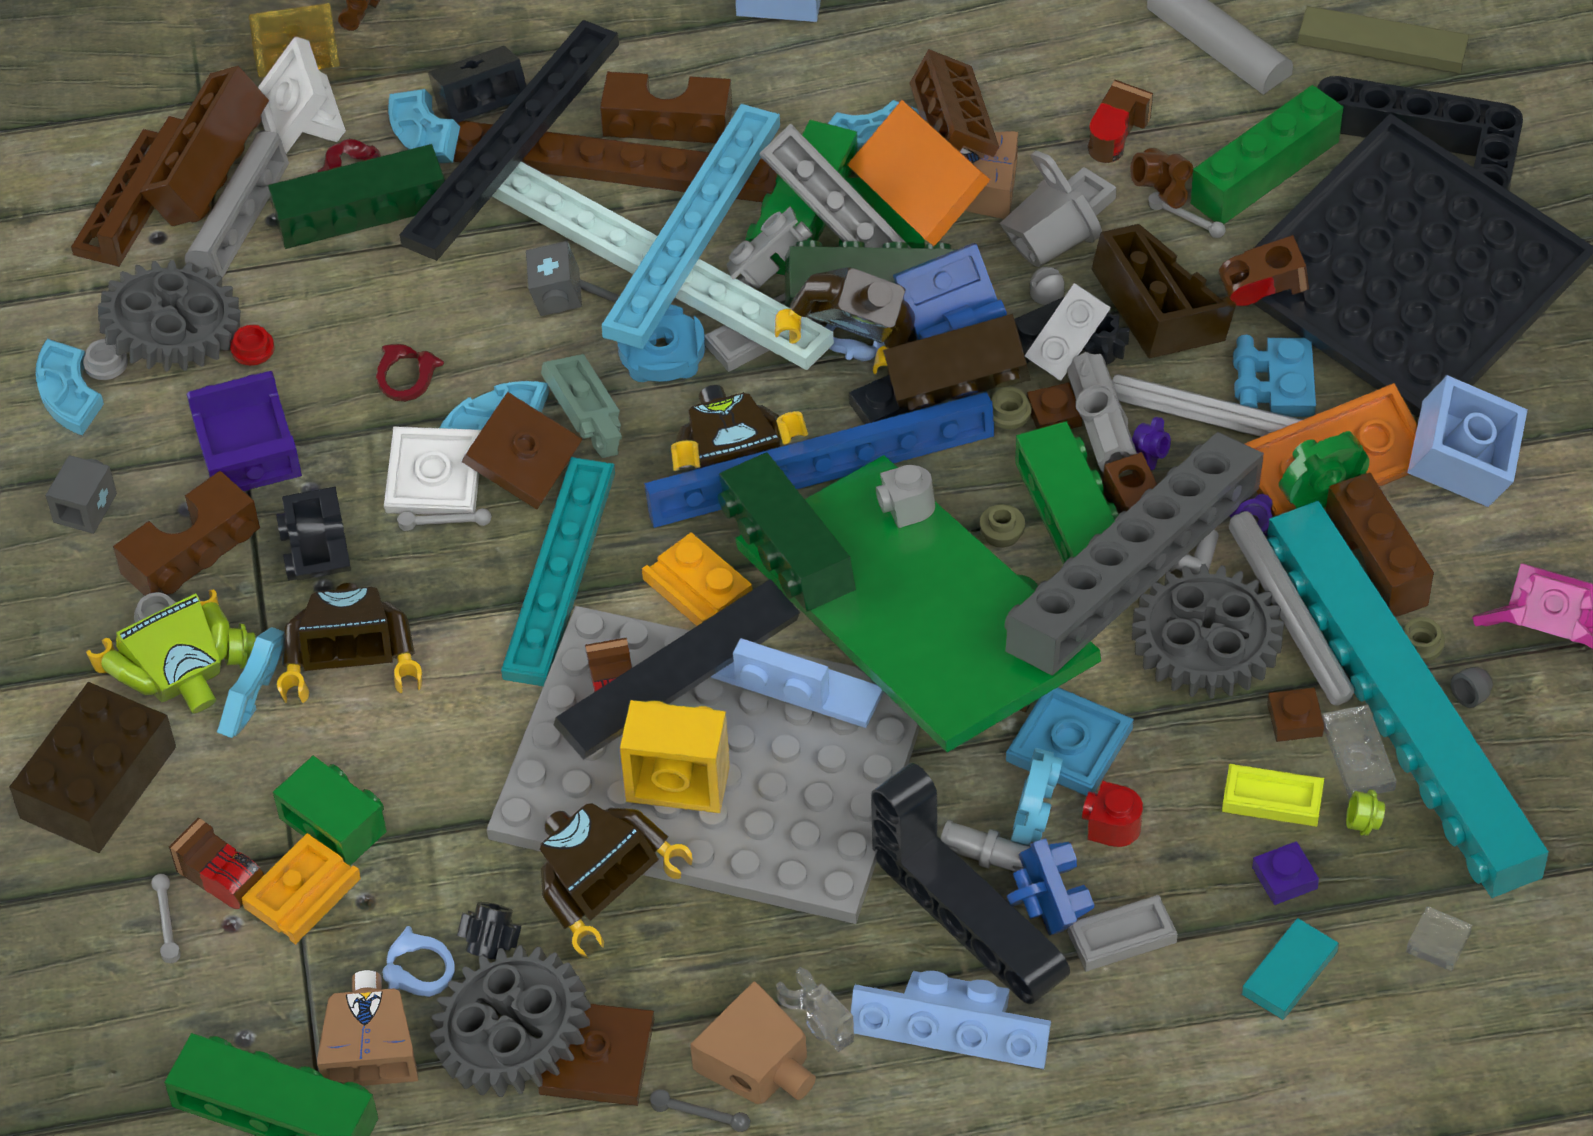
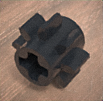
[1082,313,1129,365]
[457,902,522,959]

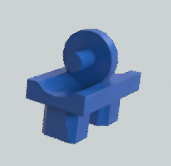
[1006,838,1094,936]

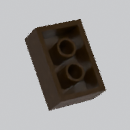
[9,682,176,853]

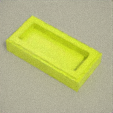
[1222,764,1324,827]

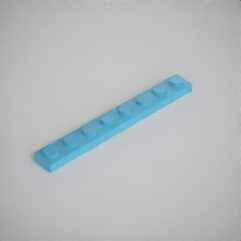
[602,104,780,349]

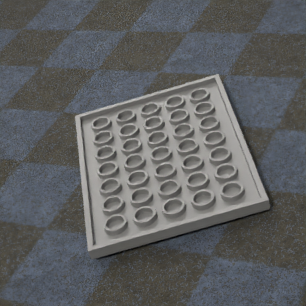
[487,606,920,924]

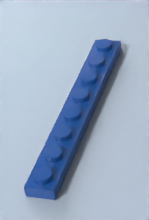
[644,392,994,528]

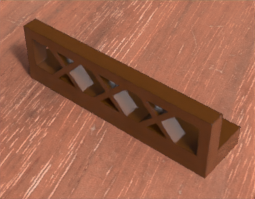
[910,49,999,157]
[71,116,183,267]

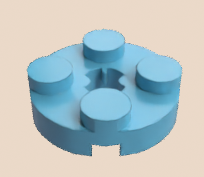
[1011,748,1063,846]

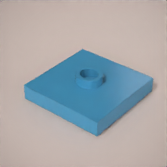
[1006,687,1134,796]

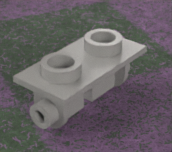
[727,207,813,289]
[1025,283,1111,381]

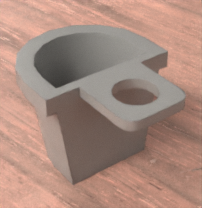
[999,150,1102,267]

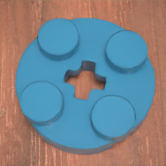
[617,304,705,382]

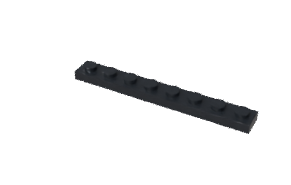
[399,20,619,261]

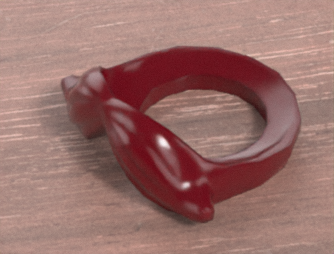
[318,138,381,172]
[376,344,444,402]

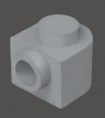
[876,465,935,528]

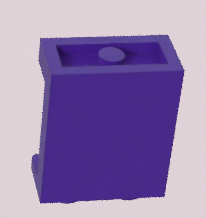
[187,371,302,491]

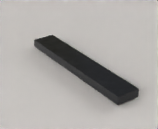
[553,579,800,760]

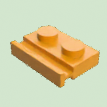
[642,532,753,626]
[241,833,361,945]

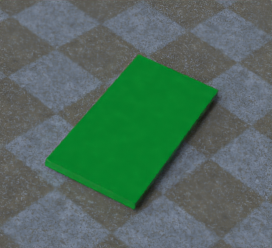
[735,455,1101,753]

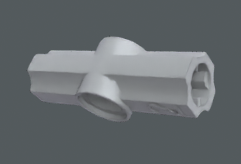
[1066,352,1137,473]

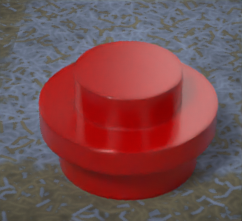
[230,325,275,366]

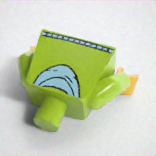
[86,589,230,714]

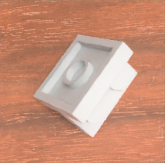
[258,36,346,154]

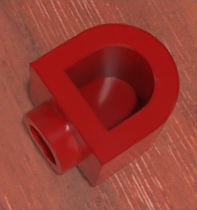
[1082,780,1143,847]

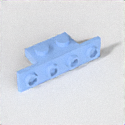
[711,638,884,728]
[848,971,1051,1069]

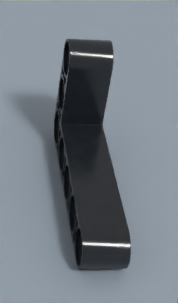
[1317,76,1523,191]
[871,763,1070,1005]

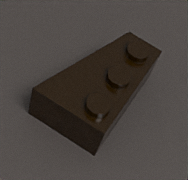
[1091,224,1236,359]
[883,314,1031,412]

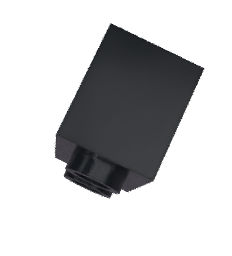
[428,46,527,123]

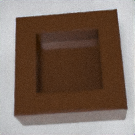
[1027,382,1082,429]
[1267,687,1324,742]

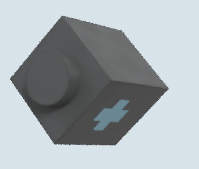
[526,241,582,316]
[45,455,117,534]

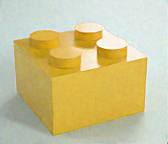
[620,700,730,813]

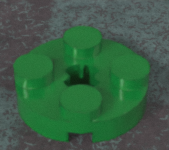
[1278,431,1370,509]

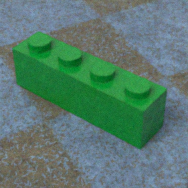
[1190,85,1343,224]
[745,120,858,276]
[1015,421,1118,565]
[164,1033,379,1136]

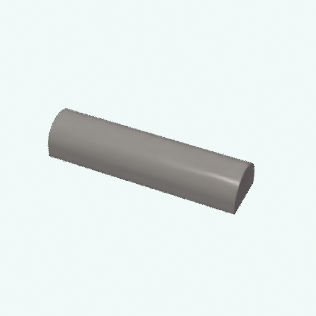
[1147,0,1293,95]
[759,124,911,248]
[185,131,289,279]

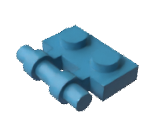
[1233,335,1316,417]

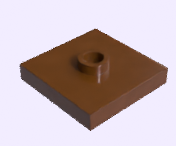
[461,391,583,510]
[538,1004,655,1106]

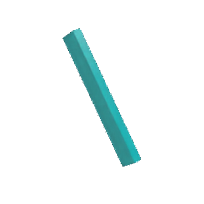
[501,457,615,686]

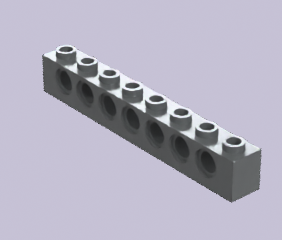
[1005,432,1264,676]

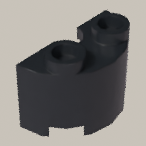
[276,486,351,581]

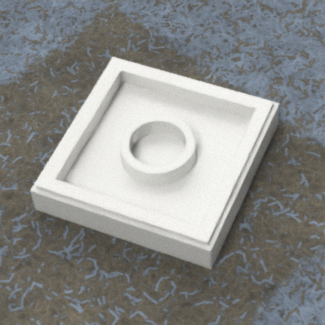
[384,427,481,515]

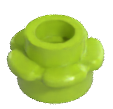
[224,623,256,669]
[1346,789,1385,836]

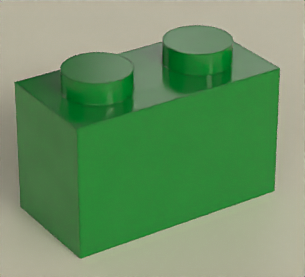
[273,755,387,866]

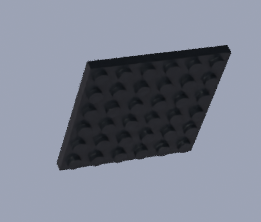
[1253,113,1593,418]

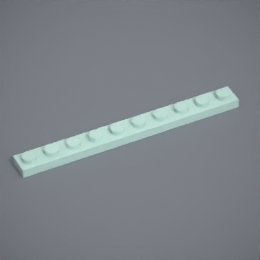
[492,162,834,370]

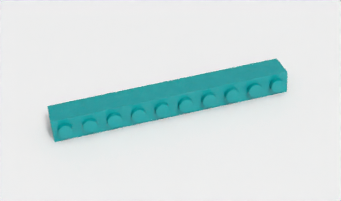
[1267,501,1549,898]

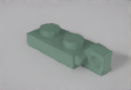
[541,354,622,458]

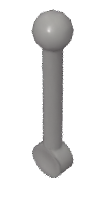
[1149,192,1226,238]
[397,508,492,531]
[151,874,181,963]

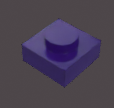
[1252,841,1319,905]

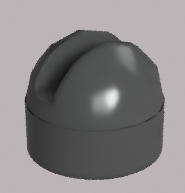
[1451,667,1493,708]

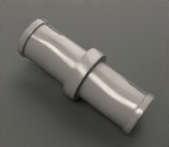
[941,820,1031,872]

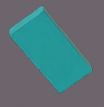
[1242,918,1339,1020]

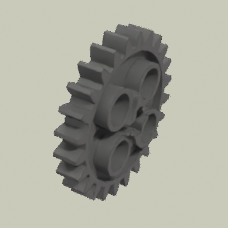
[98,260,241,371]
[1131,564,1284,699]
[430,945,591,1097]

